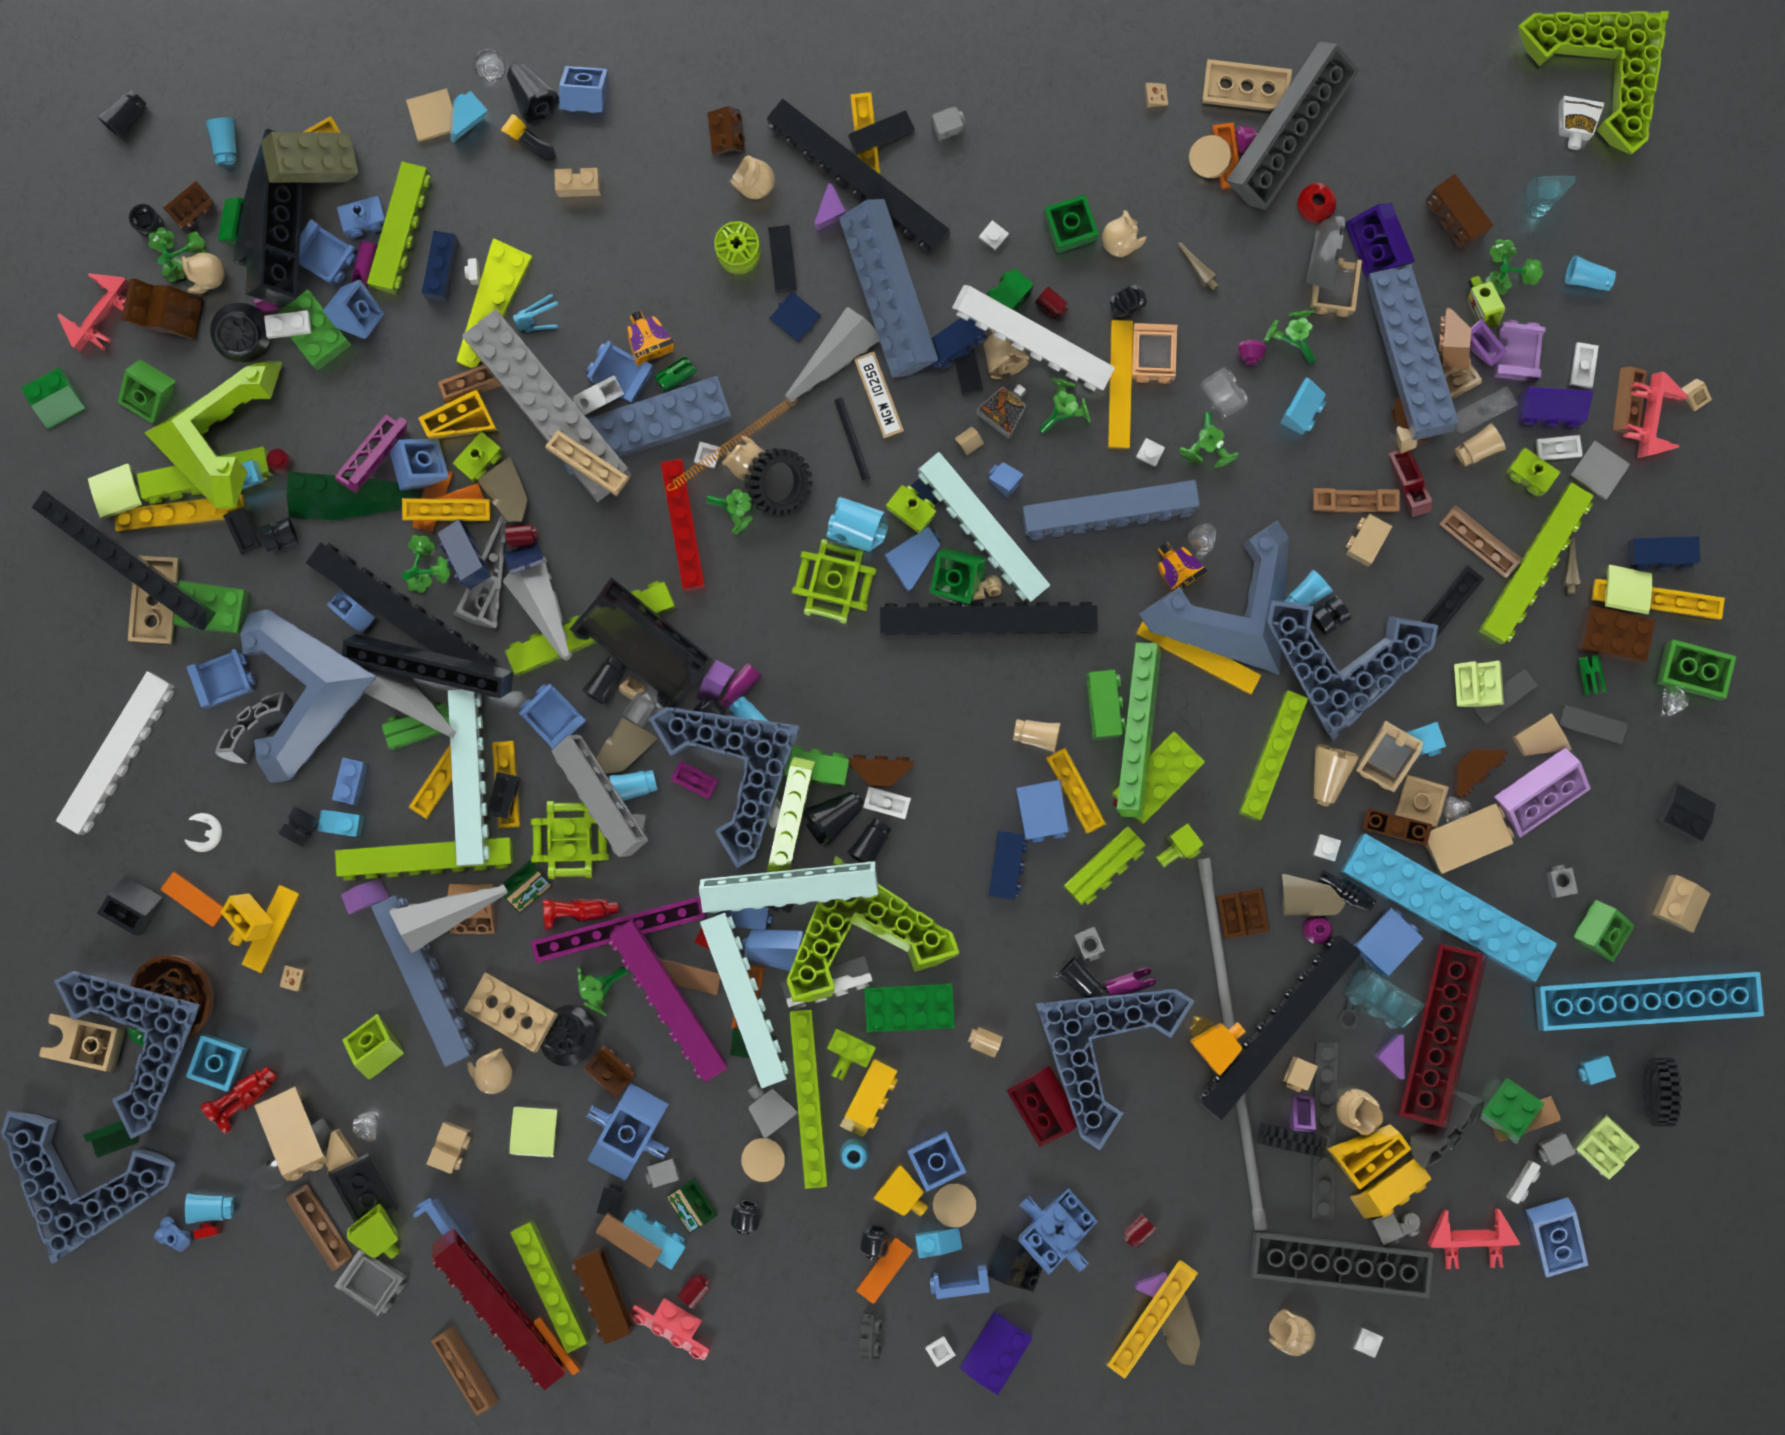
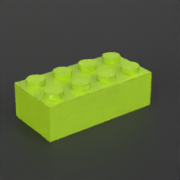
[1111,732,1205,825]

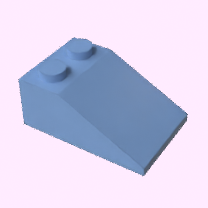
[1526,1198,1588,1278]

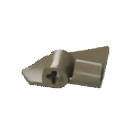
[478,457,528,522]
[596,718,658,774]
[1282,874,1346,916]
[1161,1294,1201,1365]

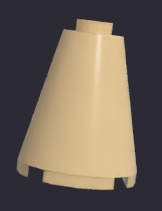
[983,330,1030,379]
[1313,744,1359,806]

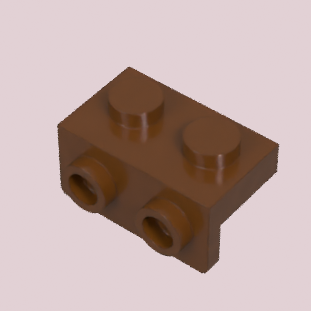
[707,106,745,155]
[163,180,214,229]
[582,1046,636,1099]

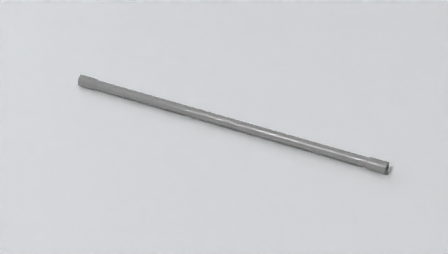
[1197,858,1268,1231]

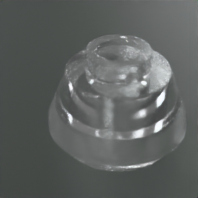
[1188,524,1216,552]
[1662,686,1689,715]
[1443,797,1472,823]
[353,1112,378,1142]

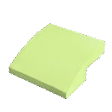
[88,464,142,520]
[1605,565,1652,614]
[1454,661,1504,707]
[509,1107,558,1157]
[1576,1115,1640,1179]

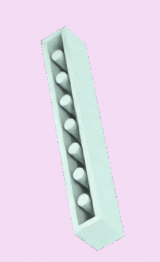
[917,452,1050,602]
[448,689,490,866]
[699,861,878,914]
[700,913,789,1089]

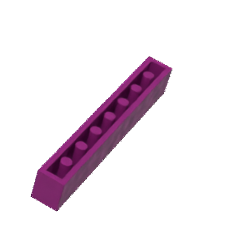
[530,897,708,963]
[609,919,728,1082]

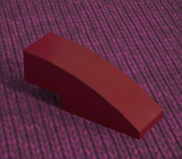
[1389,450,1433,517]

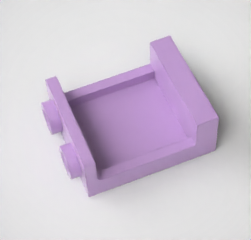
[1493,320,1546,382]

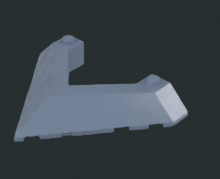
[1139,520,1289,675]
[1267,600,1438,742]
[240,609,378,783]
[648,707,800,868]
[54,971,200,1139]
[1036,989,1194,1150]
[1,1111,176,1265]

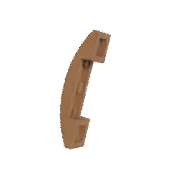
[1313,488,1400,513]

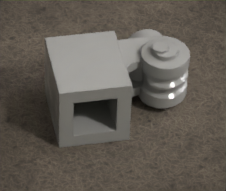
[1369,1212,1420,1247]

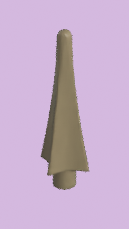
[1178,243,1219,290]
[1562,536,1581,595]

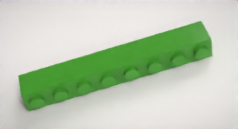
[1117,642,1162,818]

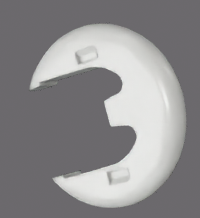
[184,813,222,852]

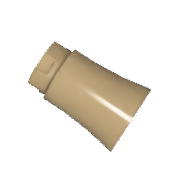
[1455,423,1506,467]
[1013,719,1061,753]

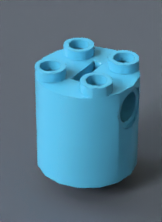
[826,497,889,553]

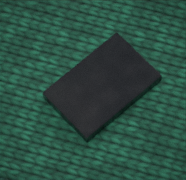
[328,1153,398,1223]

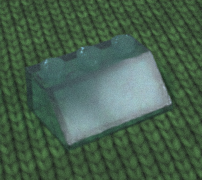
[1344,969,1425,1029]

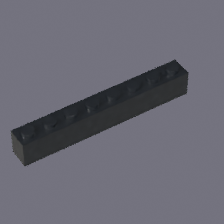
[342,634,513,698]

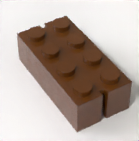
[572,1246,635,1345]

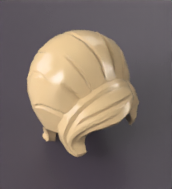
[730,155,775,200]
[1102,210,1147,257]
[181,253,225,294]
[722,436,764,482]
[467,1048,512,1094]
[1336,1089,1383,1136]
[1269,1309,1316,1356]

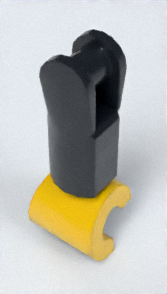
[500,114,556,161]

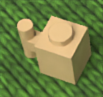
[968,1027,1003,1058]

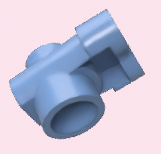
[154,1216,192,1252]

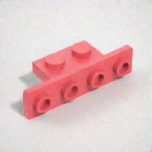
[629,1298,710,1360]

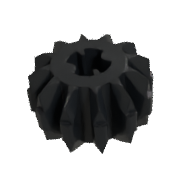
[1109,285,1147,318]

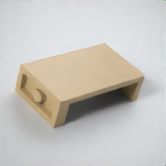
[1425,803,1514,875]
[254,1087,328,1181]

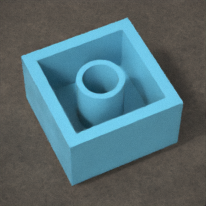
[186,1034,248,1092]

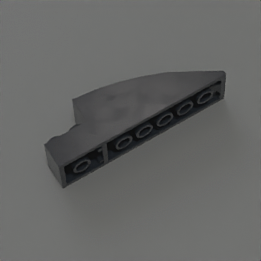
[234,129,303,307]

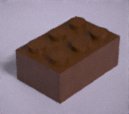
[1426,174,1493,251]
[1577,606,1656,664]

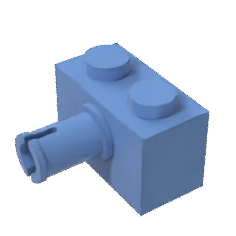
[337,196,386,238]

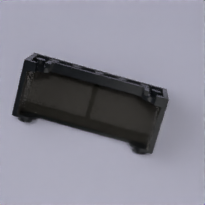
[569,577,712,708]

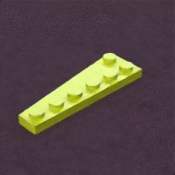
[457,238,533,369]

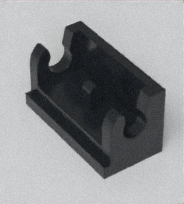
[487,772,521,820]

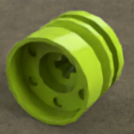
[714,221,761,274]

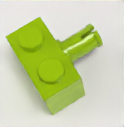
[453,431,503,483]
[1506,448,1560,496]
[886,485,936,534]
[1156,824,1204,868]
[827,1028,876,1081]

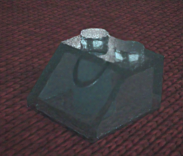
[1524,176,1577,217]

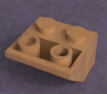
[1439,308,1471,369]
[447,884,495,934]

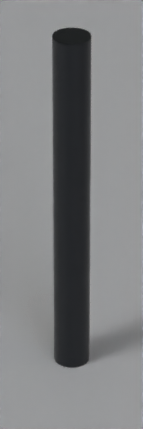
[834,398,870,481]

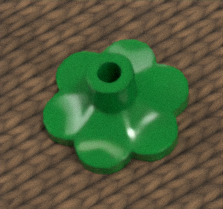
[127,1027,145,1047]

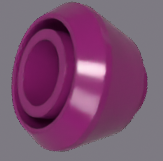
[1235,126,1258,155]
[1238,340,1267,365]
[1303,916,1333,944]

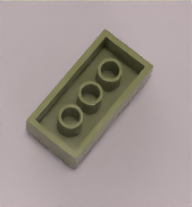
[261,132,358,182]

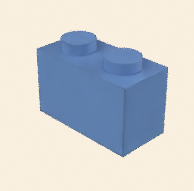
[332,757,368,806]

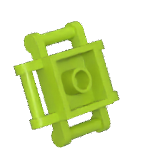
[791,539,877,624]
[530,801,609,879]

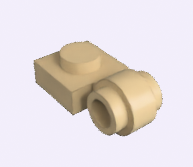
[972,575,1003,601]

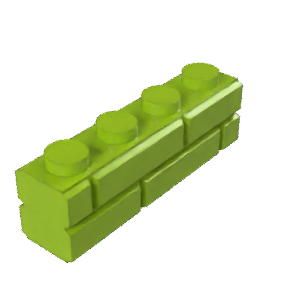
[1063,826,1146,905]

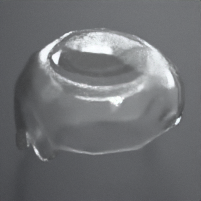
[473,49,506,85]

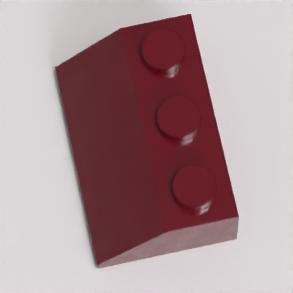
[1006,1066,1077,1147]

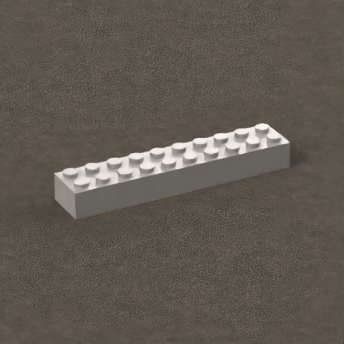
[462,309,631,502]

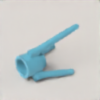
[513,294,558,334]

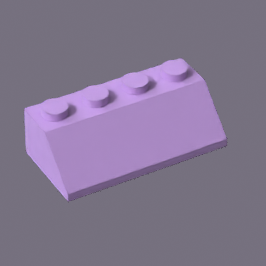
[1494,748,1591,838]

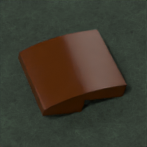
[1217,888,1270,939]

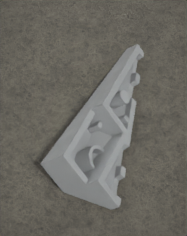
[785,307,880,403]
[453,515,507,629]
[503,557,572,661]
[363,669,456,738]
[389,884,508,953]

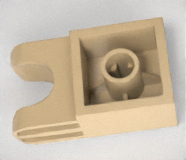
[39,1014,126,1073]

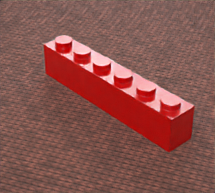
[660,458,706,592]

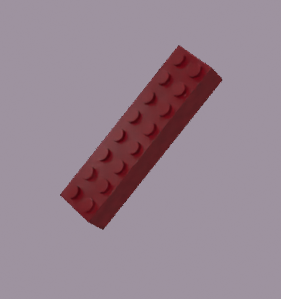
[1399,944,1488,1128]
[432,1228,566,1391]

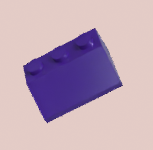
[1345,203,1415,280]
[1517,387,1593,428]
[960,1311,1033,1395]

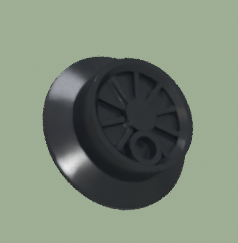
[210,302,270,362]
[540,1005,596,1066]

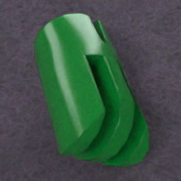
[655,355,697,393]
[1578,654,1607,696]

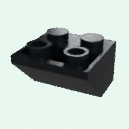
[97,876,164,935]
[988,1234,1042,1292]

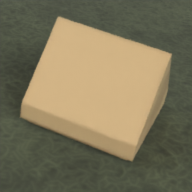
[954,426,984,456]
[1396,426,1418,454]
[619,675,647,704]

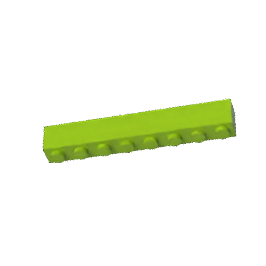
[1479,482,1594,644]
[505,581,676,676]
[335,838,514,881]
[790,1009,828,1189]

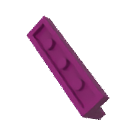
[335,415,407,493]

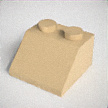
[1652,875,1710,933]

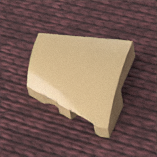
[1512,713,1572,756]

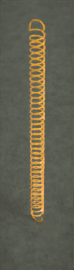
[667,398,797,490]

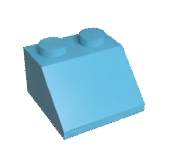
[1280,377,1326,435]

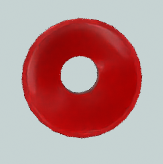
[1297,183,1336,223]

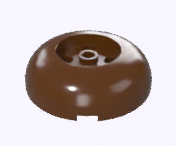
[130,954,214,1039]

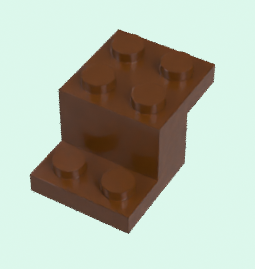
[121,279,203,339]

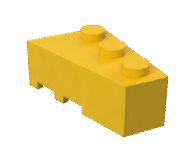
[418,389,498,439]
[840,1059,898,1138]
[1327,1124,1411,1190]
[1350,1157,1431,1219]

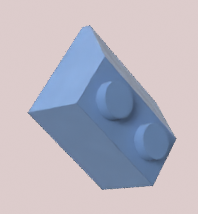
[559,66,608,113]
[323,279,385,339]
[390,439,449,490]

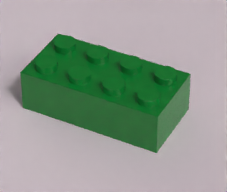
[865,984,955,1032]

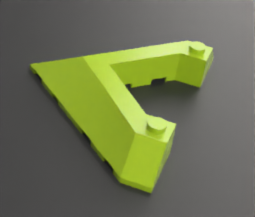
[1517,11,1669,155]
[144,361,282,508]
[786,856,959,1002]

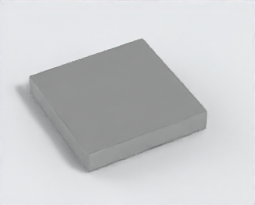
[1569,440,1631,500]

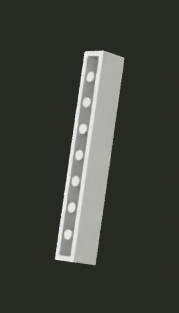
[952,285,1115,392]
[56,671,175,835]

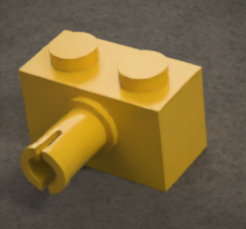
[221,893,274,946]

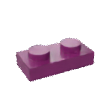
[670,761,719,800]

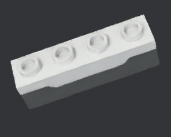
[781,956,873,1010]

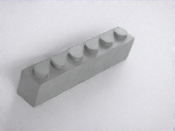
[551,735,648,857]

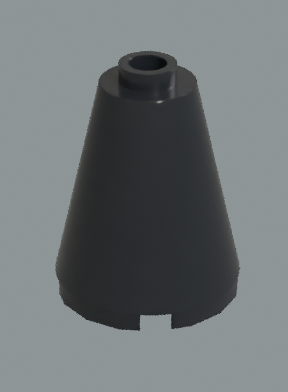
[507,64,560,124]
[803,792,863,847]

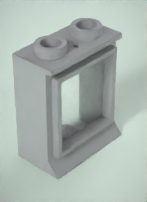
[334,1249,407,1316]

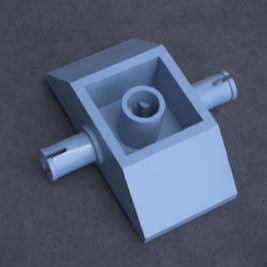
[586,1083,669,1181]
[1018,1188,1098,1275]

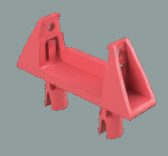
[58,273,129,352]
[1623,371,1688,458]
[1427,1208,1520,1269]

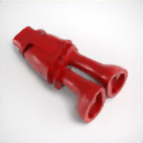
[543,898,619,930]
[200,1066,278,1134]

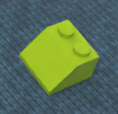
[343,1014,404,1080]

